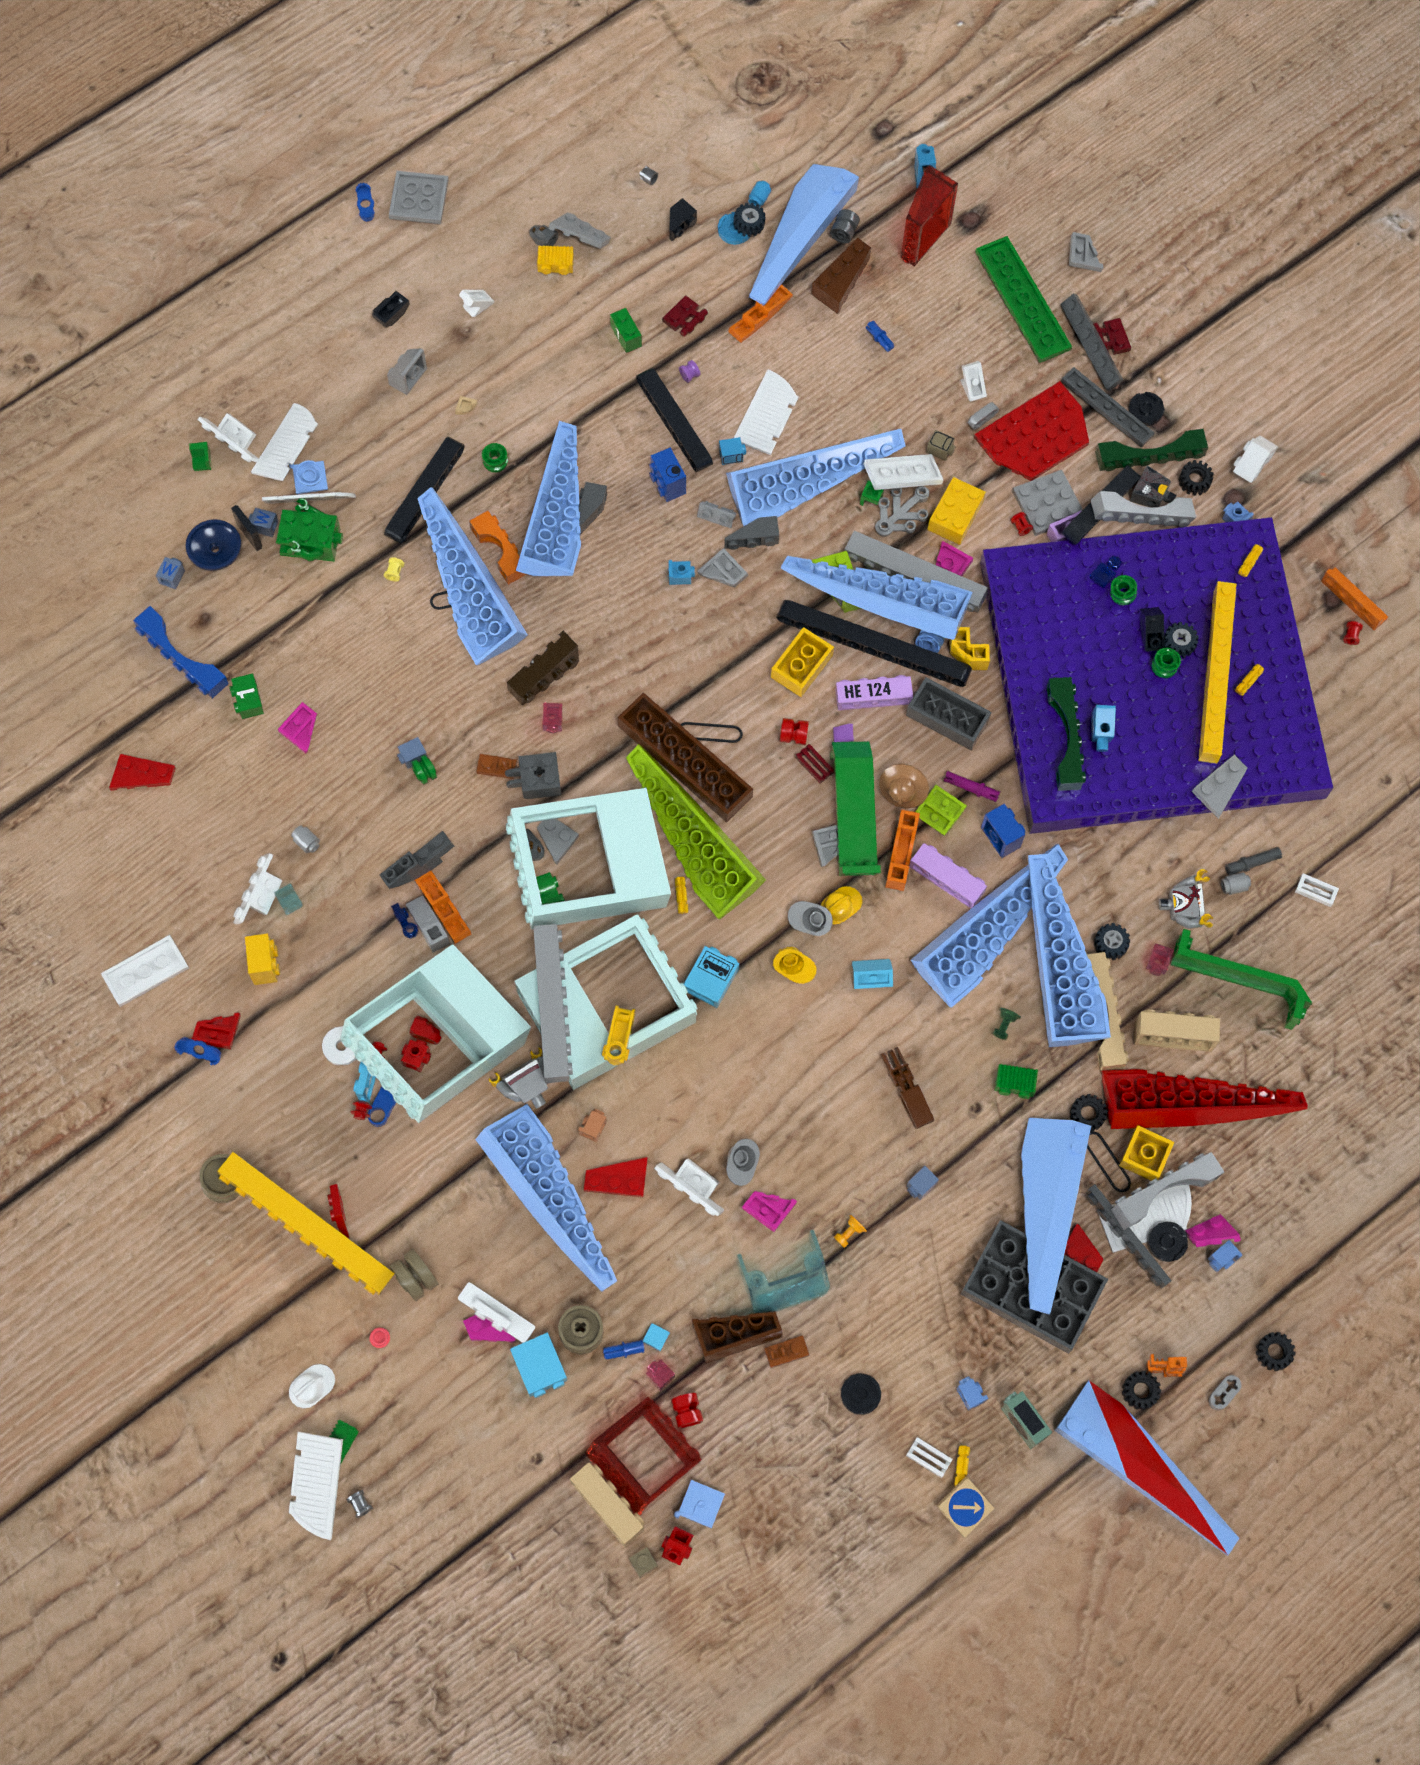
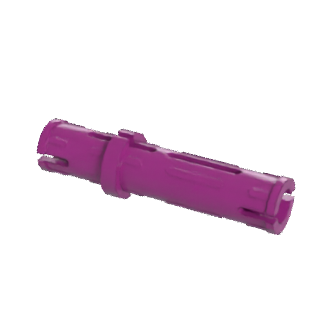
[943,771,1001,802]

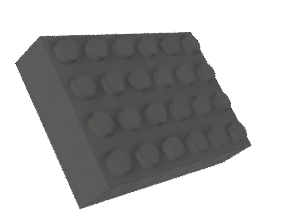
[961,1220,1108,1354]

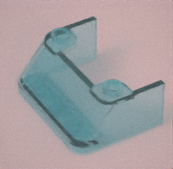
[736,1230,830,1313]

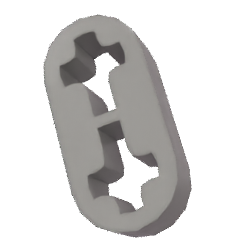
[968,402,999,430]
[1208,1375,1241,1411]

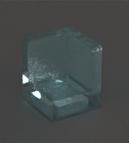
[274,884,303,916]

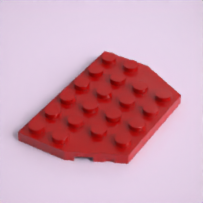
[974,381,1089,481]

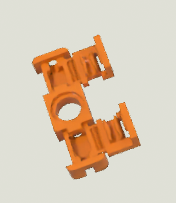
[1146,1354,1188,1377]

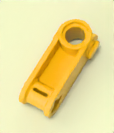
[602,1005,636,1065]

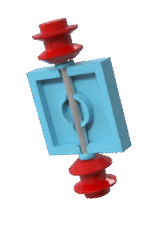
[350,1041,387,1120]

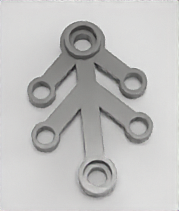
[875,486,929,537]

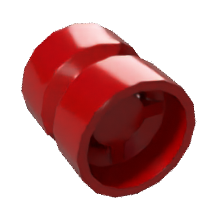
[780,718,809,745]
[671,1393,703,1428]

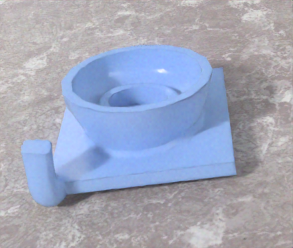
[289,460,328,494]
[674,1480,725,1529]

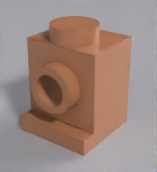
[578,1109,607,1143]

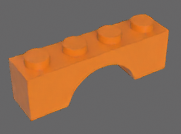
[469,511,527,585]
[885,810,920,891]

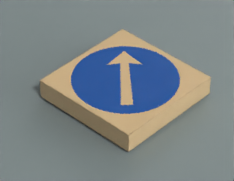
[936,1477,995,1537]

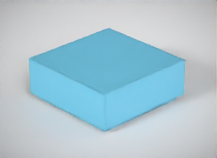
[643,1323,670,1352]

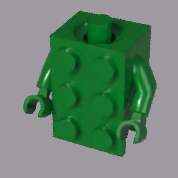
[276,498,343,562]

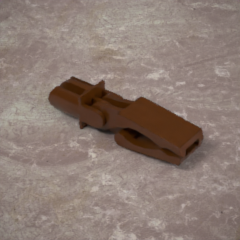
[880,1047,934,1129]

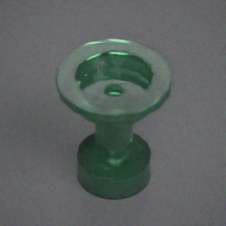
[992,1007,1021,1041]

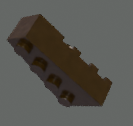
[507,630,579,705]

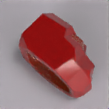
[410,1016,442,1045]

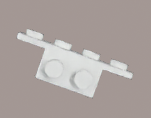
[198,413,259,462]
[233,853,282,925]
[654,1159,724,1216]
[458,1282,535,1343]

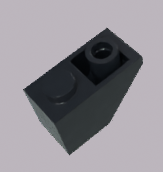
[669,198,697,241]
[1140,607,1164,652]

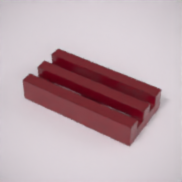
[795,744,834,784]

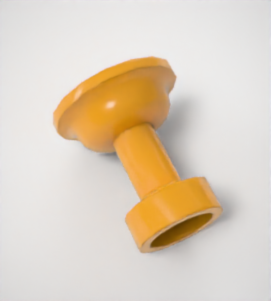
[834,1214,867,1248]

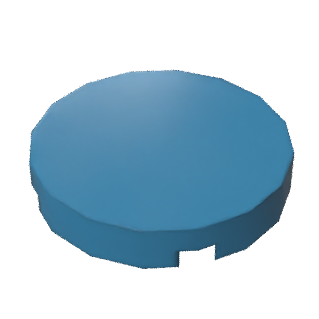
[718,212,750,245]

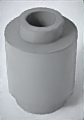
[291,825,320,853]
[1221,872,1251,895]

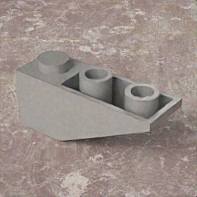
[406,895,450,953]

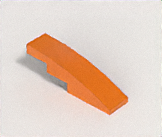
[729,284,793,343]
[415,871,471,944]

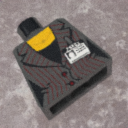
[1130,466,1177,508]

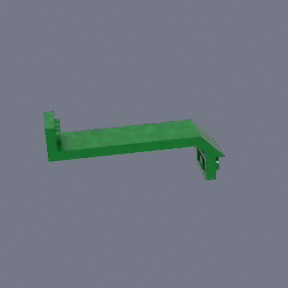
[830,741,881,876]
[1171,929,1312,1030]

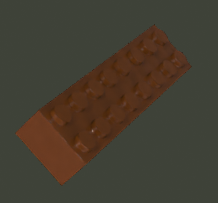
[617,692,753,822]

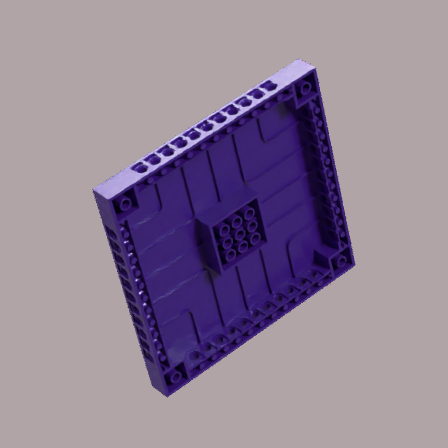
[980,517,1333,834]

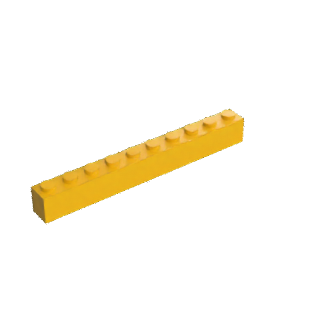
[1198,581,1237,764]
[217,1152,395,1295]

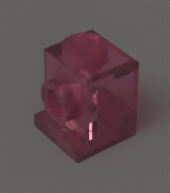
[543,703,563,733]
[1146,943,1174,976]

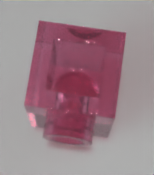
[646,1359,675,1392]

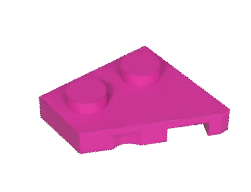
[278,702,317,754]
[742,1191,797,1232]
[1186,1214,1241,1247]
[463,1315,516,1343]

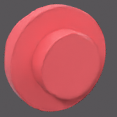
[369,1328,390,1348]

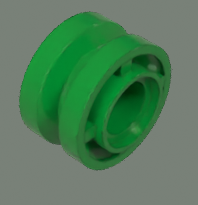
[482,443,508,473]
[1110,575,1137,605]
[1151,648,1181,678]
[411,755,437,785]

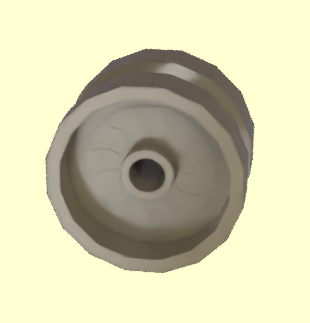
[200,1154,240,1203]
[390,1249,439,1301]
[558,1305,604,1355]

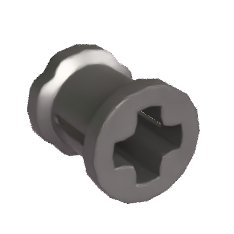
[347,1490,373,1518]

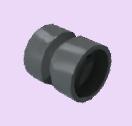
[830,209,860,243]

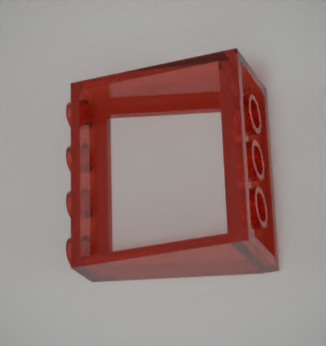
[901,165,958,267]
[585,1397,702,1516]

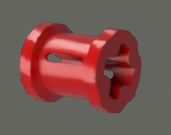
[1010,512,1033,536]
[1343,621,1363,645]

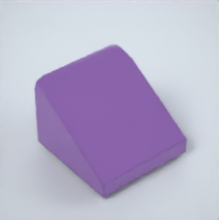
[833,723,854,742]

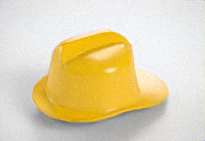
[821,886,863,925]
[773,947,817,984]

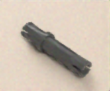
[1225,847,1282,875]

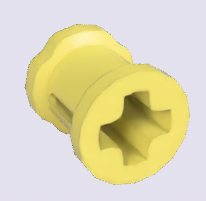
[384,557,404,582]

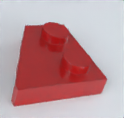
[192,1012,241,1050]
[327,1184,350,1239]
[1064,1224,1104,1272]

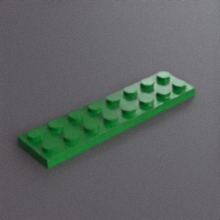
[976,236,1072,363]

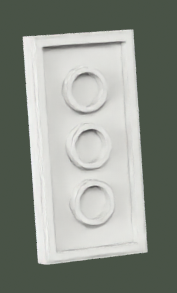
[864,454,943,490]
[101,935,189,1007]

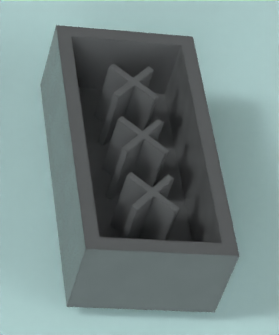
[906,677,992,751]

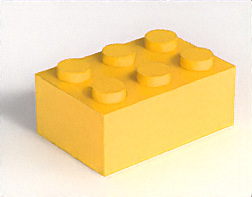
[928,477,986,545]
[771,627,834,697]

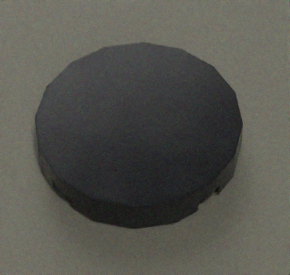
[1128,392,1165,426]
[1147,1222,1188,1262]
[840,1373,882,1415]

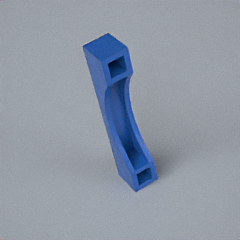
[133,606,229,699]

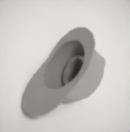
[788,901,833,936]
[726,1139,760,1186]

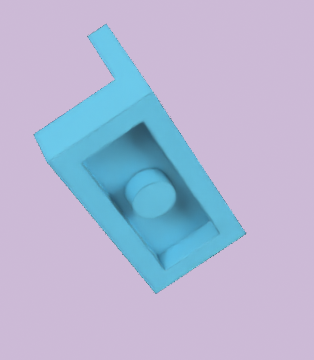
[852,959,893,989]

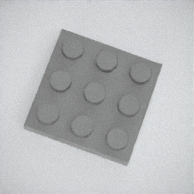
[389,171,449,224]
[1012,470,1083,536]

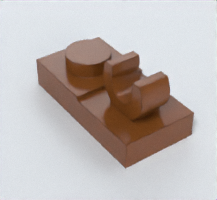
[476,754,517,779]
[764,1336,809,1369]

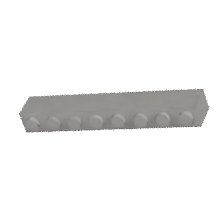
[844,531,988,612]
[533,924,573,1083]

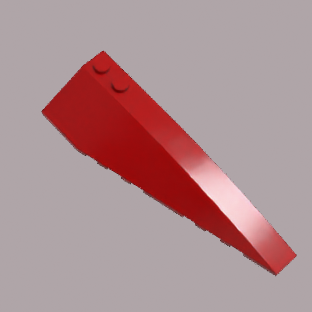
[1101,1069,1308,1129]

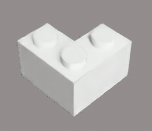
[1233,436,1278,483]

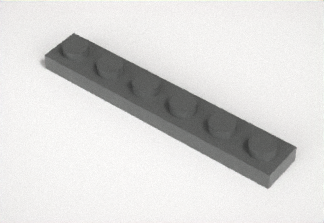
[1060,293,1123,391]
[1061,367,1155,447]
[1086,1184,1172,1289]

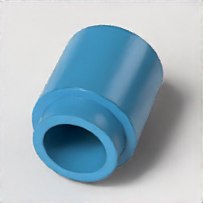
[748,181,771,208]

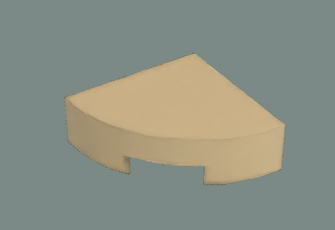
[455,396,478,415]

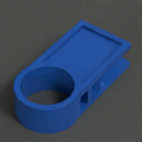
[368,1087,396,1127]

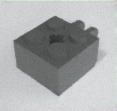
[505,752,561,799]

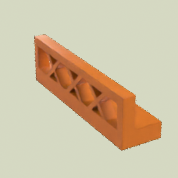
[1321,567,1388,631]

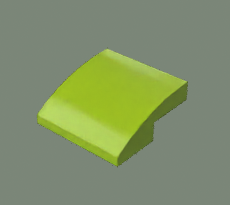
[915,785,967,836]

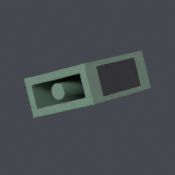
[1001,1391,1052,1450]

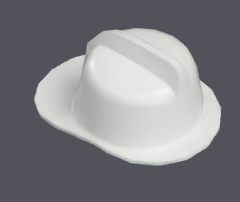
[289,1364,335,1408]

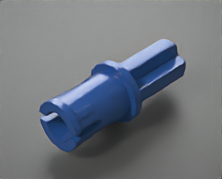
[866,321,894,352]
[603,1340,644,1359]

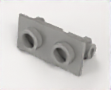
[697,501,736,528]

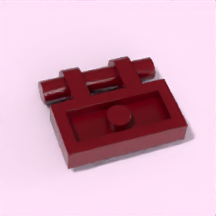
[662,295,708,337]
[1093,318,1131,355]

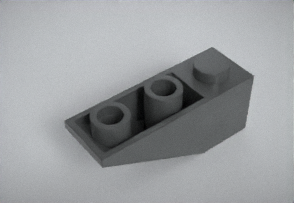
[579,482,607,535]
[724,516,779,550]

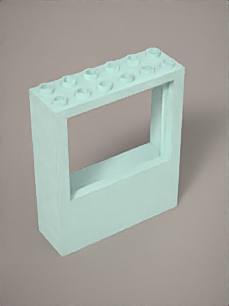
[506,788,671,929]
[515,914,698,1090]
[340,944,531,1123]

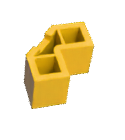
[949,627,990,670]

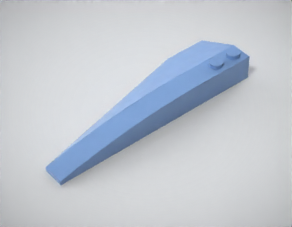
[749,164,859,305]
[418,487,528,665]
[475,1104,617,1292]
[1021,1118,1091,1314]

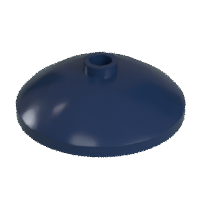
[185,519,241,571]

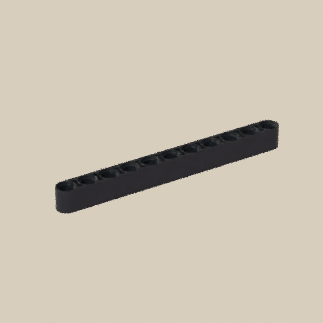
[776,600,972,687]

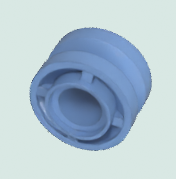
[915,630,945,653]

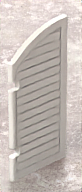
[734,369,799,455]
[251,403,318,481]
[262,492,356,504]
[1097,1185,1191,1253]
[289,1432,343,1540]

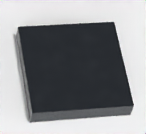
[231,505,262,551]

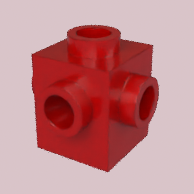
[401,1039,431,1073]
[661,1526,694,1566]

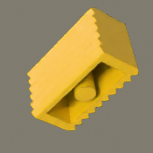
[537,245,574,275]

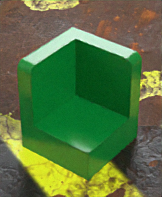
[189,442,211,471]
[860,481,884,506]

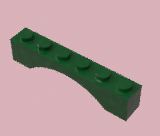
[1095,428,1208,471]
[1046,677,1086,791]

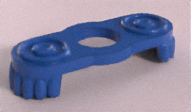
[355,182,375,222]
[174,1037,221,1065]

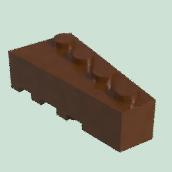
[811,238,871,314]
[692,1312,783,1364]

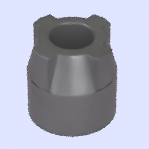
[640,166,659,185]

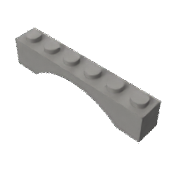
[1091,491,1196,527]
[1111,1152,1225,1230]

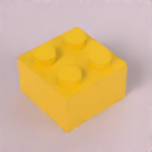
[245,933,280,985]
[1119,1126,1175,1181]

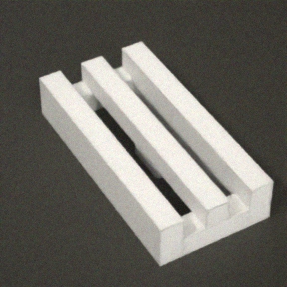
[1295,874,1339,907]
[906,1437,953,1478]

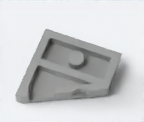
[1069,232,1103,272]
[697,548,748,588]
[537,819,579,864]
[812,825,838,867]

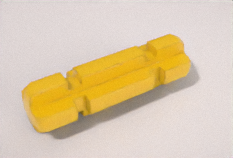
[1238,544,1263,577]
[1235,664,1264,696]
[675,877,688,914]
[954,1445,970,1486]

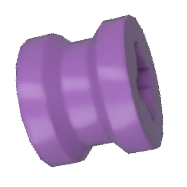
[679,360,701,383]

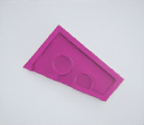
[936,541,973,576]

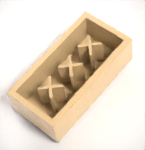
[1134,1009,1220,1052]
[570,1463,644,1548]

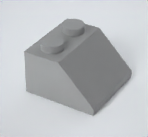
[387,348,427,395]

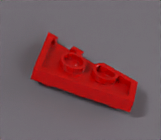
[109,754,176,791]
[584,1157,648,1198]

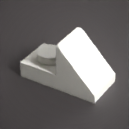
[459,290,495,317]
[961,361,987,402]

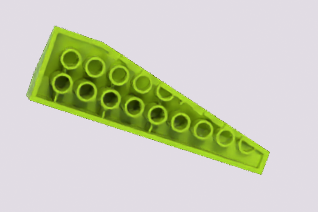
[626,744,766,919]

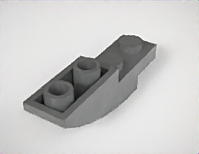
[380,831,455,889]

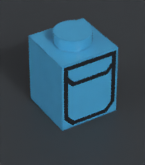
[719,437,746,465]

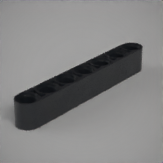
[636,367,713,472]
[384,437,465,544]
[1062,465,1141,545]

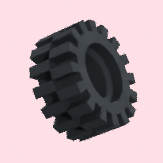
[1179,460,1214,496]
[1070,1094,1108,1132]
[1256,1332,1296,1371]
[1122,1371,1161,1410]

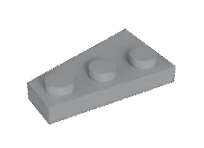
[548,212,611,249]
[1192,755,1247,819]

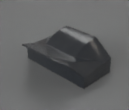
[372,291,410,327]

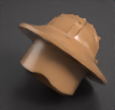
[879,763,929,809]

